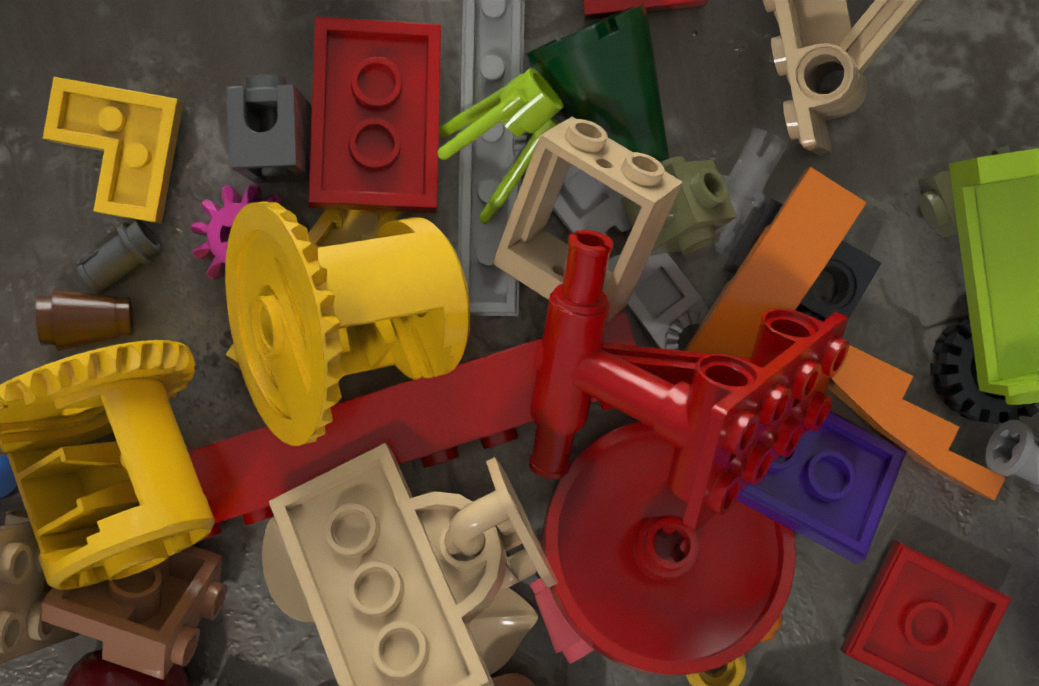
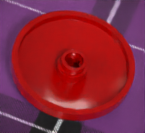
[542,421,796,676]

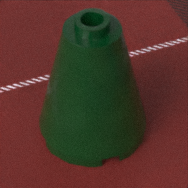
[525,3,669,162]

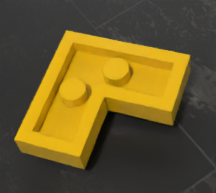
[43,77,183,224]

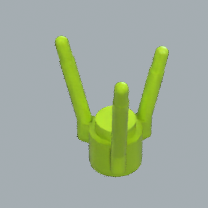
[438,68,564,224]

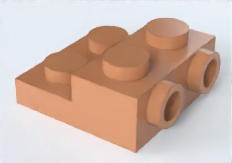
[41,546,227,680]

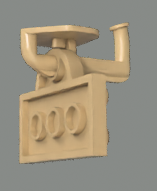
[269,443,558,686]

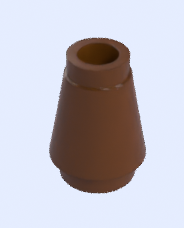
[36,289,133,351]

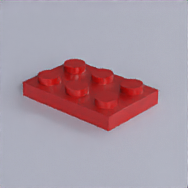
[308,17,441,213]

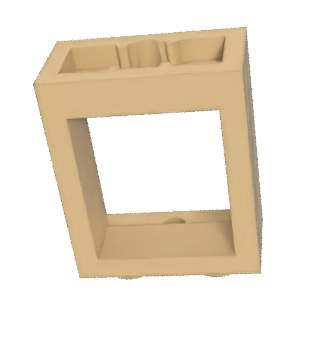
[492,116,683,322]

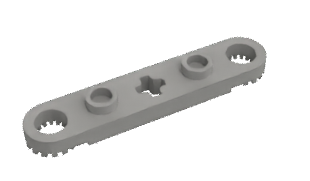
[512,114,709,350]

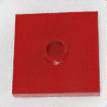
[840,540,1012,686]

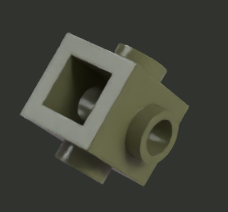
[621,156,737,256]

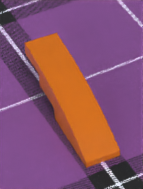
[683,167,867,358]
[828,345,1006,501]

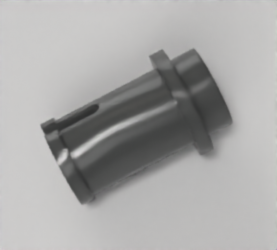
[76,220,161,295]

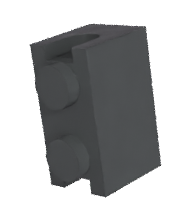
[226,75,312,183]

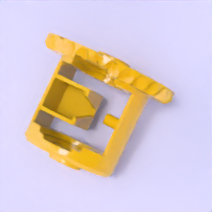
[225,201,471,446]
[0,340,215,590]

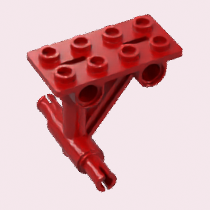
[529,230,849,531]

